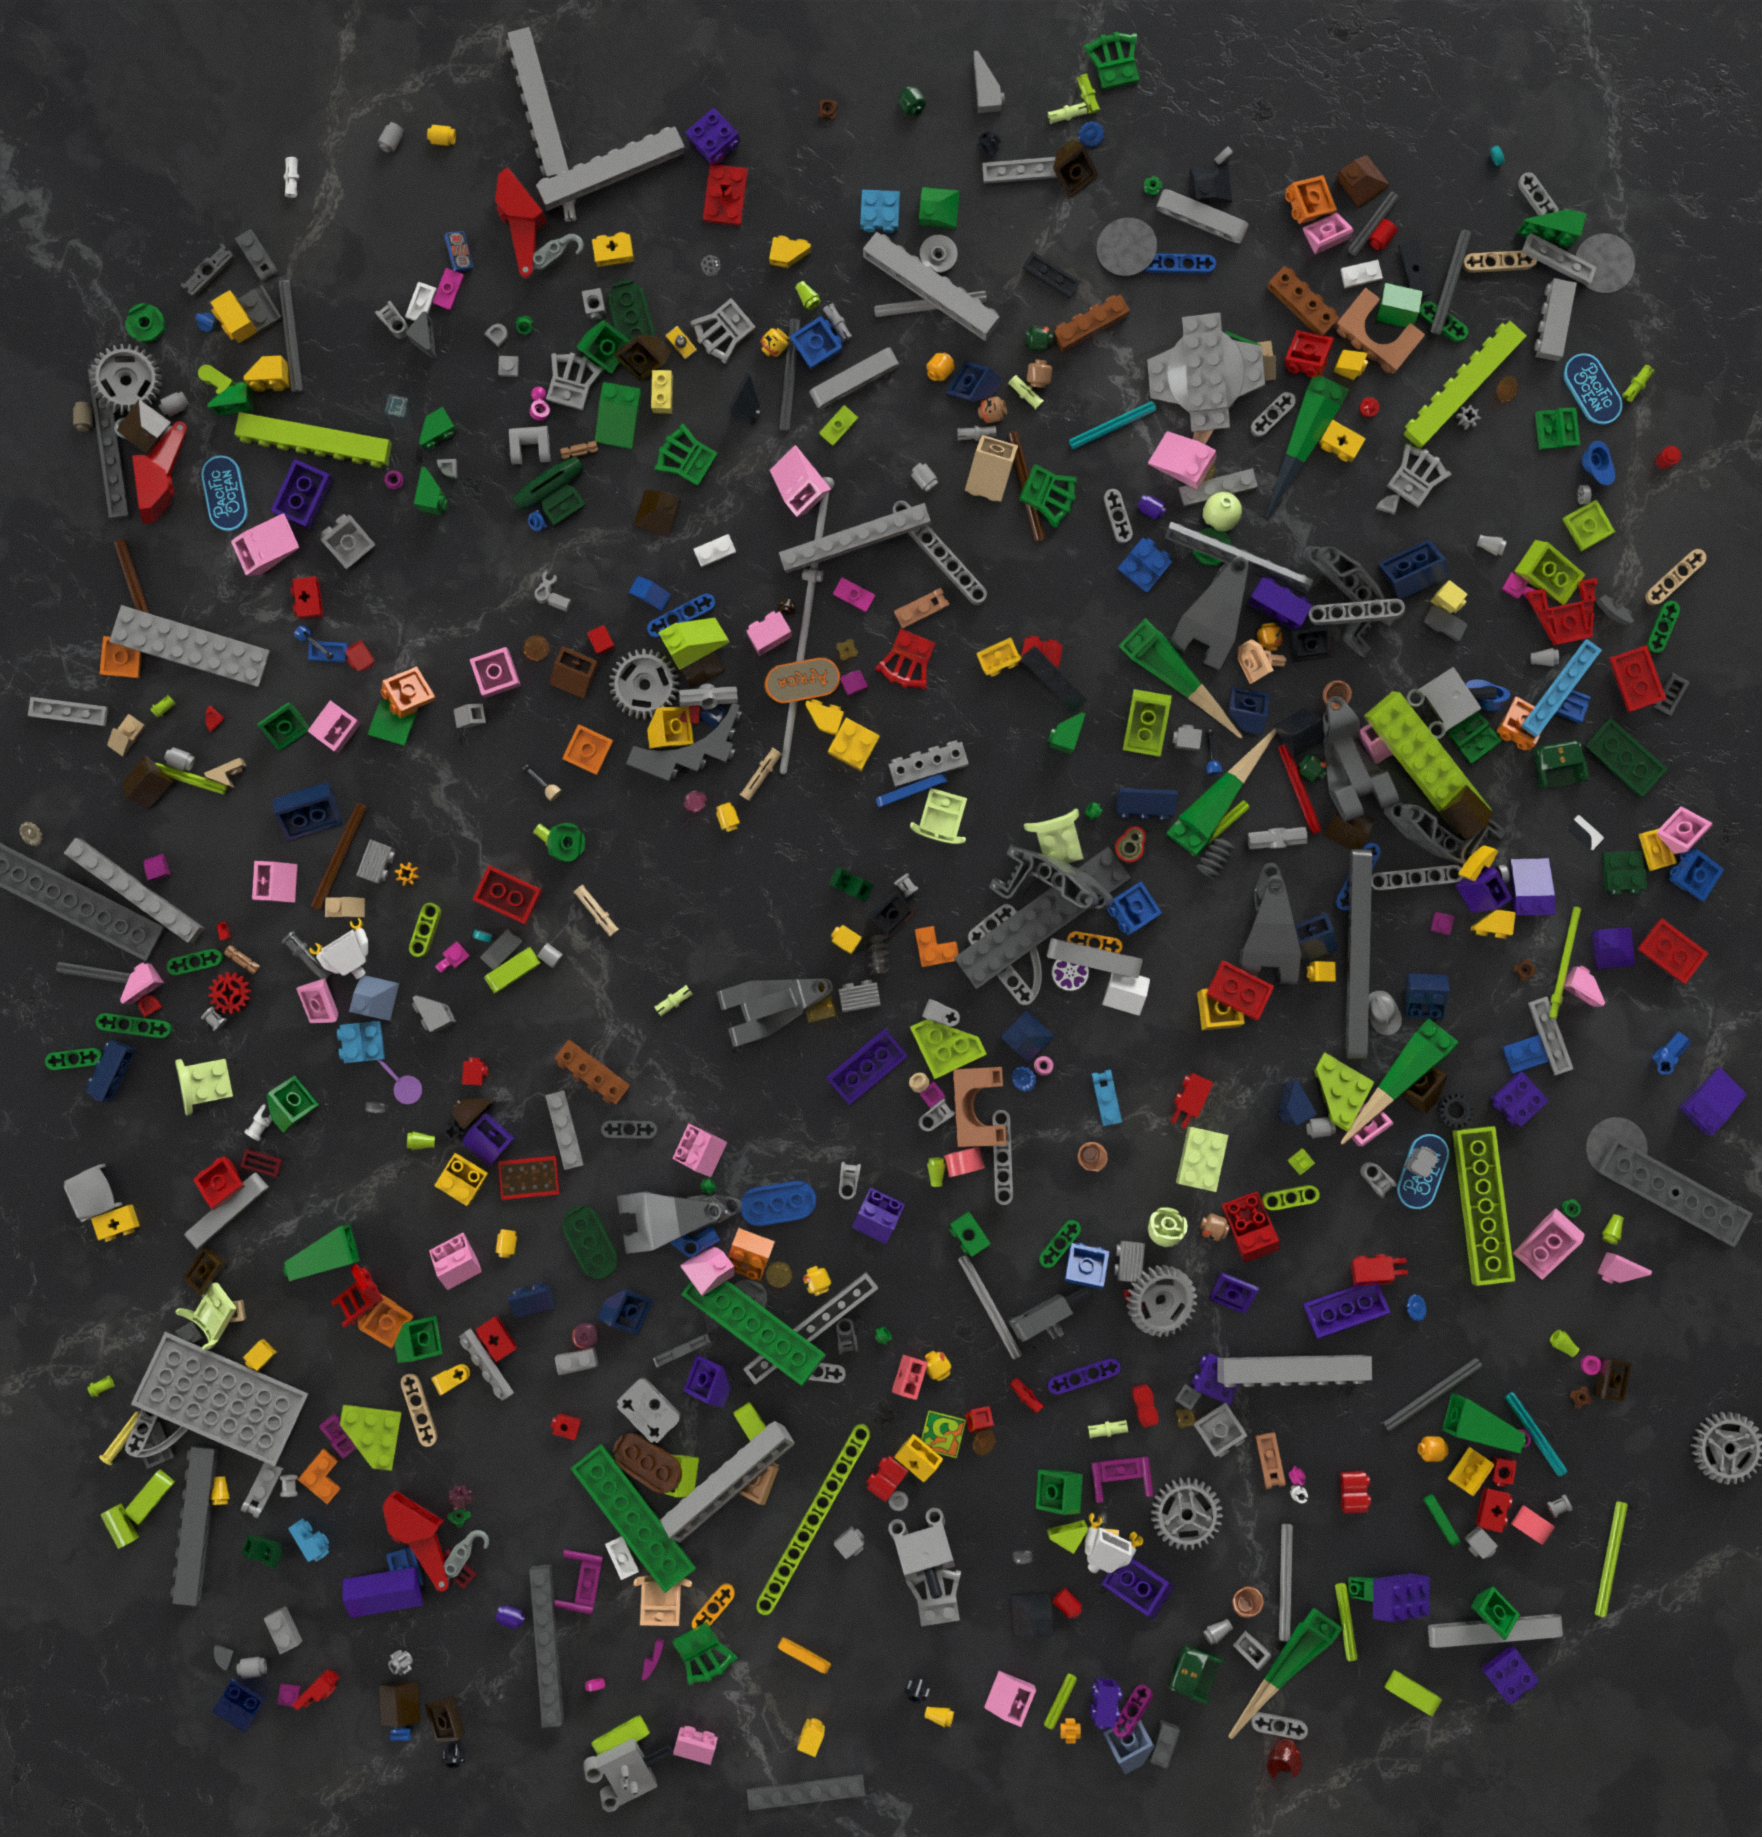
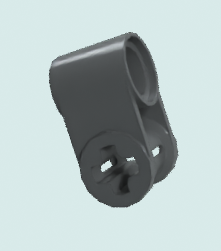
[836,1316,859,1355]

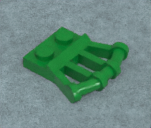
[1084,31,1139,90]
[654,423,718,487]
[1019,464,1077,528]
[673,1622,738,1686]

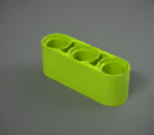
[409,903,441,957]
[484,947,541,994]
[1262,1185,1319,1210]
[733,1402,766,1441]
[124,1469,175,1525]
[1384,1670,1443,1717]
[591,1715,650,1755]

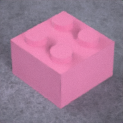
[747,611,792,656]
[470,647,521,698]

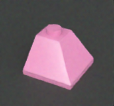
[120,963,164,1004]
[1564,966,1605,1007]
[680,1245,734,1296]
[1598,1252,1652,1284]

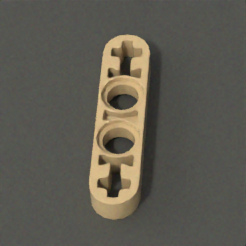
[1462,251,1537,273]
[1645,549,1706,606]
[401,1373,438,1447]

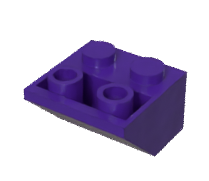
[1455,866,1513,913]
[461,1113,516,1167]
[852,1187,905,1244]

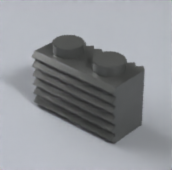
[1149,1720,1180,1768]

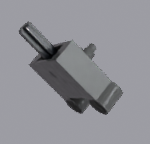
[1009,1286,1092,1342]

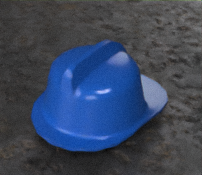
[1582,441,1615,485]
[1466,679,1510,712]

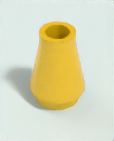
[210,1477,230,1505]
[924,1706,954,1728]

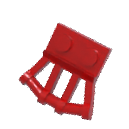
[875,629,936,689]

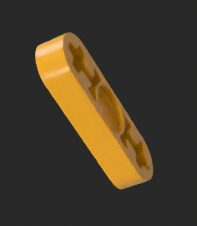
[1067,931,1122,953]
[692,1583,735,1629]
[777,1637,831,1674]

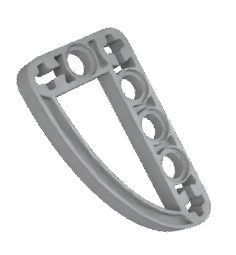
[968,904,1042,1005]
[125,1409,189,1457]

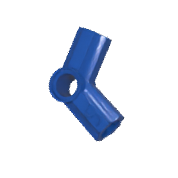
[1652,1032,1691,1075]
[669,1226,720,1257]

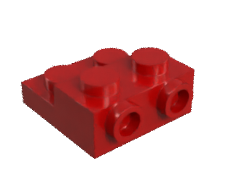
[1285,330,1333,377]
[193,1156,245,1210]
[292,1669,340,1711]

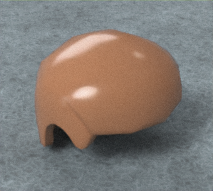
[1323,680,1352,710]
[1077,1142,1108,1172]
[1232,1587,1264,1618]

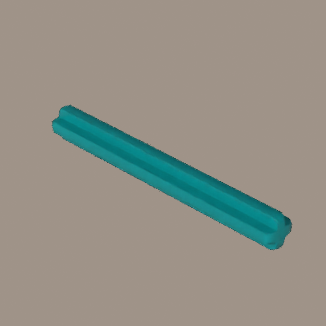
[1069,401,1156,450]
[1505,1392,1567,1476]

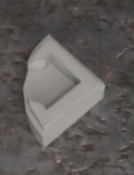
[437,459,457,479]
[1376,495,1400,515]

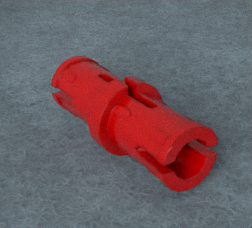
[1009,1377,1044,1414]

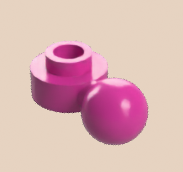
[529,387,550,421]

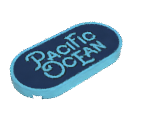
[1564,353,1622,425]
[202,456,248,531]
[1397,1134,1449,1209]

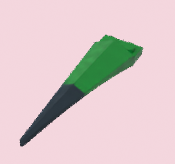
[1266,375,1349,518]

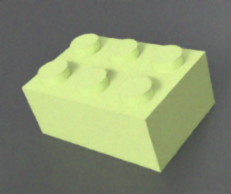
[1176,1126,1228,1192]

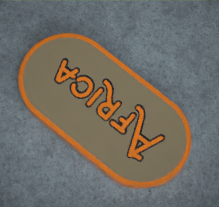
[764,658,840,703]

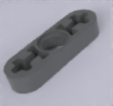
[601,1120,658,1138]

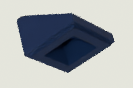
[699,704,727,729]

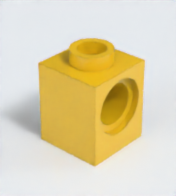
[243,1339,277,1371]

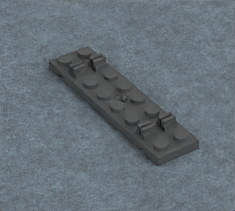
[1597,1138,1753,1248]

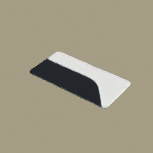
[1567,815,1604,850]

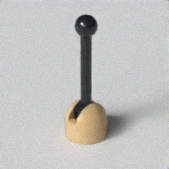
[522,764,562,802]

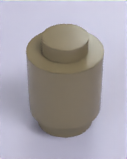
[73,402,93,432]

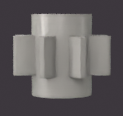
[1456,405,1481,430]
[388,1650,413,1676]

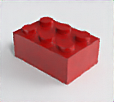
[472,865,544,925]

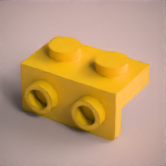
[976,637,1021,677]
[1448,1447,1495,1496]

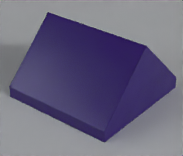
[1209,1271,1259,1314]

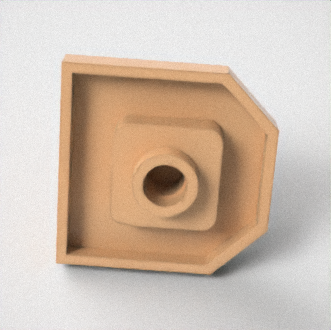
[1237,639,1286,684]

